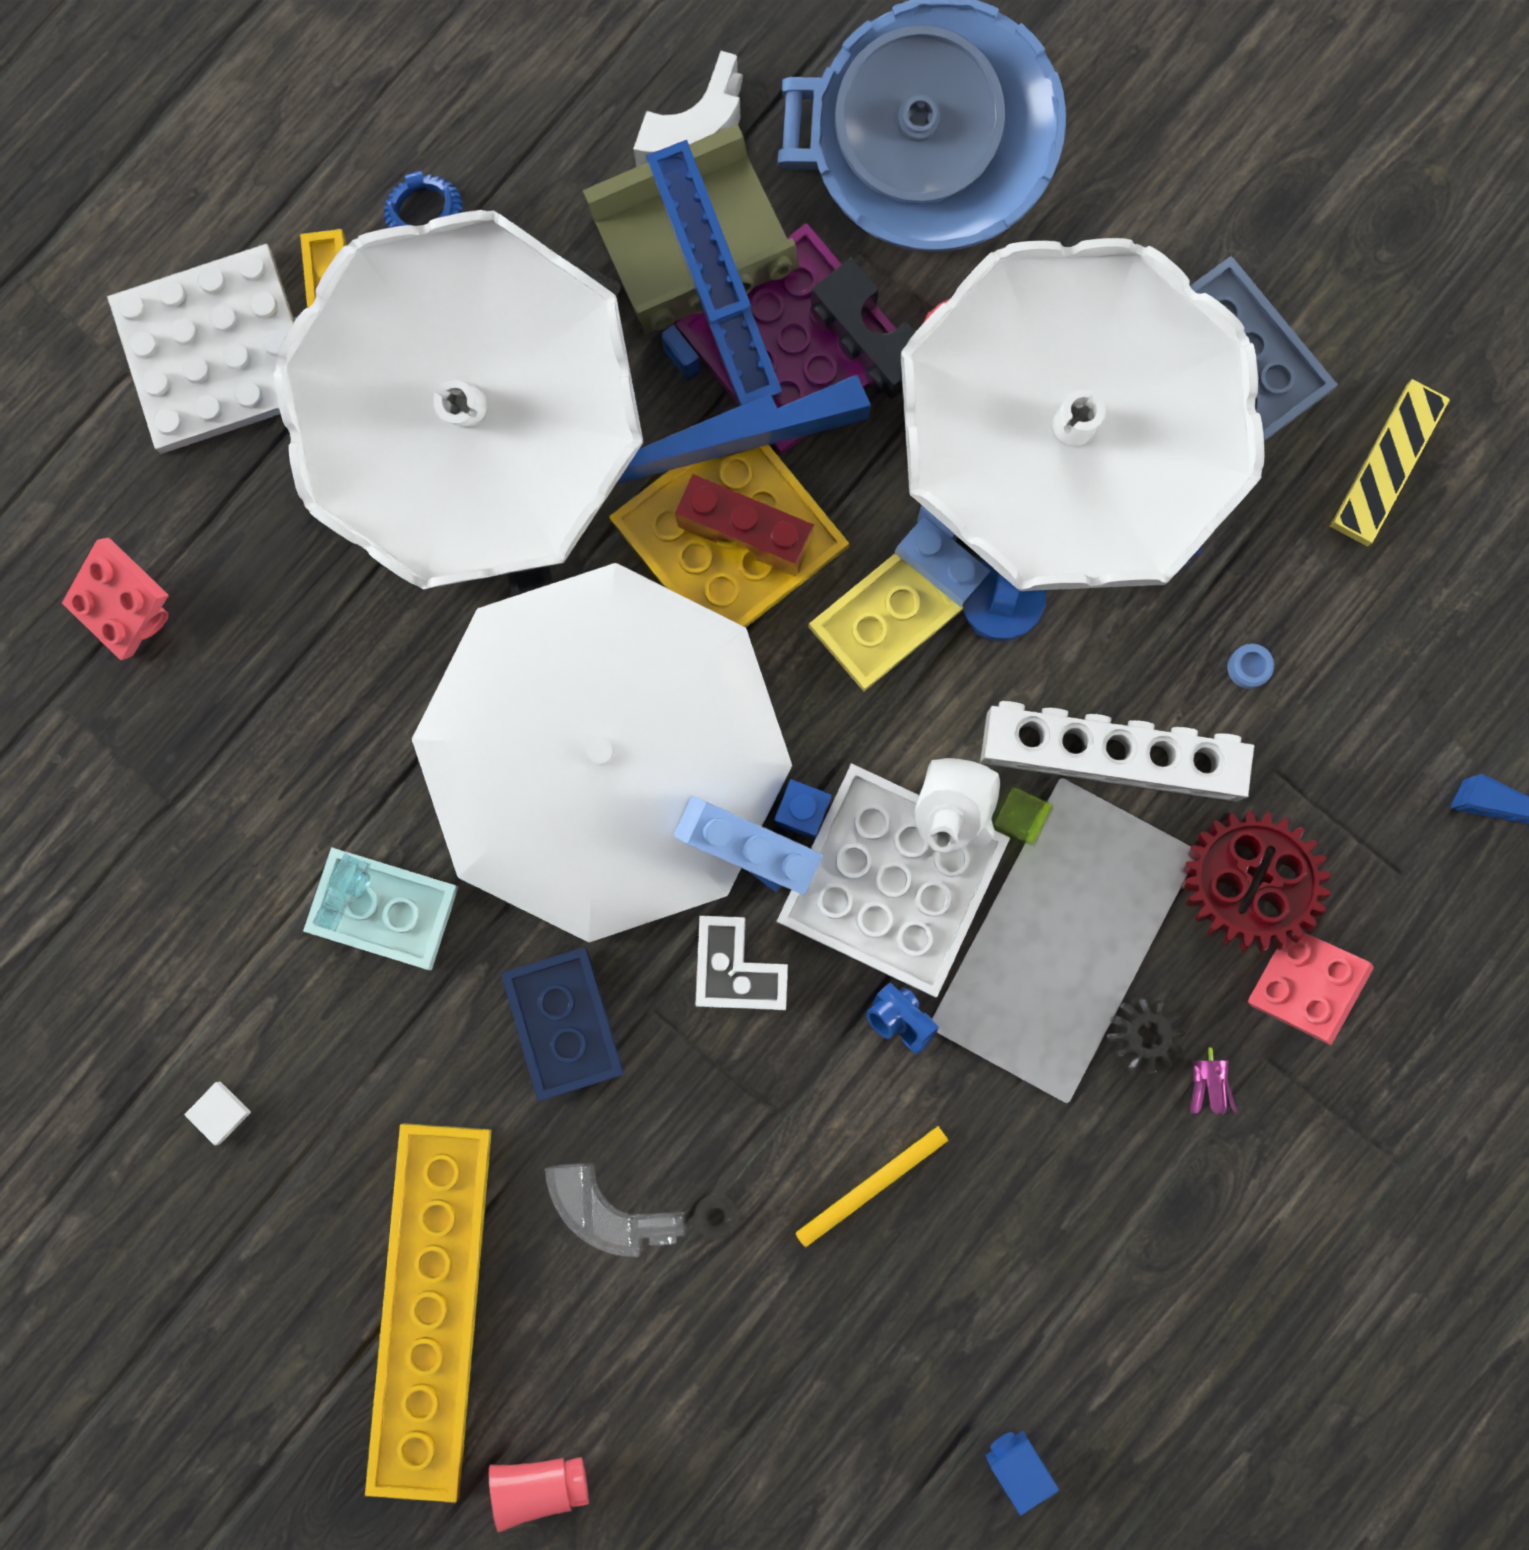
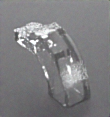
[545,1163,686,1257]

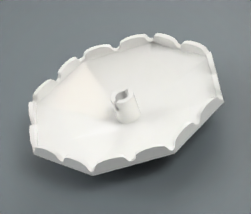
[273,210,643,589]
[901,238,1265,591]
[412,563,792,942]

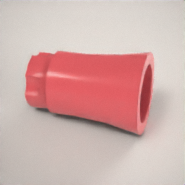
[489,1457,589,1533]

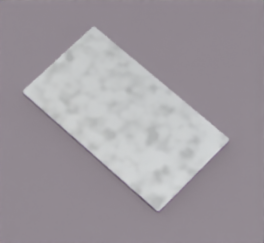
[932,778,1195,1103]

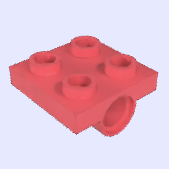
[62,537,169,660]
[1247,932,1374,1045]

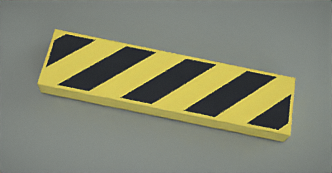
[1330,379,1450,547]

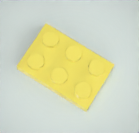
[809,553,964,691]

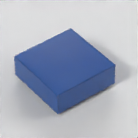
[661,324,701,380]

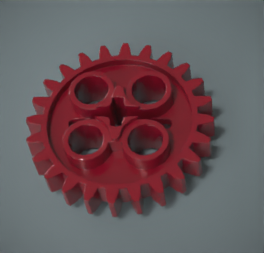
[1182,810,1331,953]

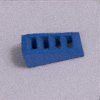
[1451,774,1529,825]

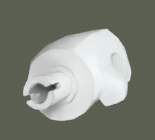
[914,758,1000,853]

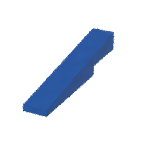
[646,139,782,406]
[618,375,871,483]

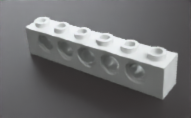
[980,701,1254,802]

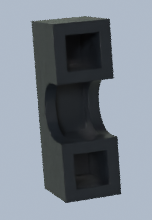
[810,257,915,400]

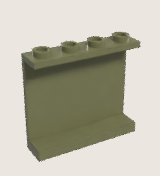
[583,124,800,334]

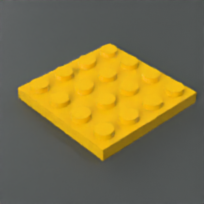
[609,445,849,627]

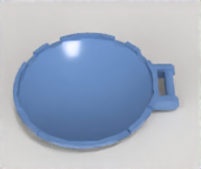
[777,0,1066,252]

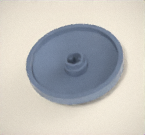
[835,25,1005,204]

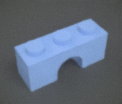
[673,795,823,895]

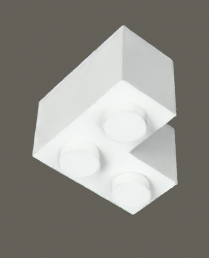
[696,916,788,1010]

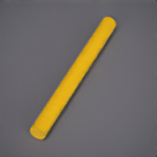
[795,1126,949,1248]

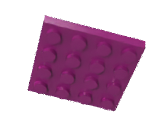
[675,223,896,456]

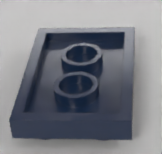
[501,947,624,1101]

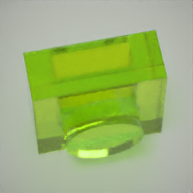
[994,787,1054,847]

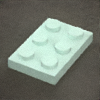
[303,847,459,970]

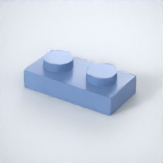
[894,516,990,607]

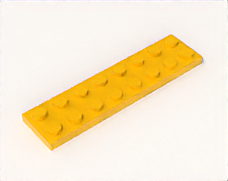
[365,1123,492,1503]

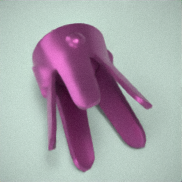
[1190,1047,1238,1114]

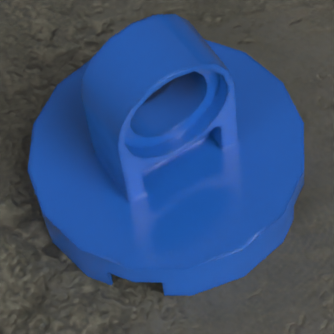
[961,560,1046,642]

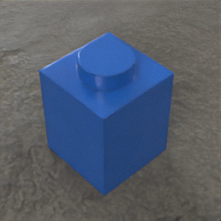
[774,779,832,841]
[985,1431,1059,1516]

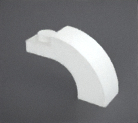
[633,51,743,167]

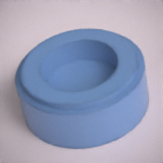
[1227,644,1274,689]

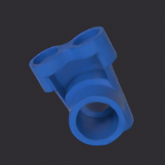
[866,983,940,1055]

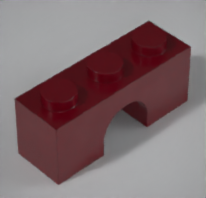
[675,474,814,577]

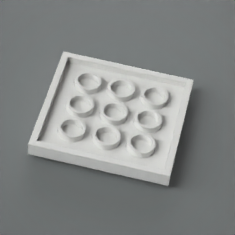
[107,244,294,454]
[777,764,1010,998]

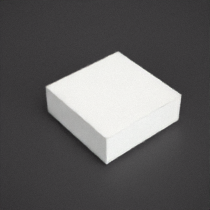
[184,1082,251,1146]

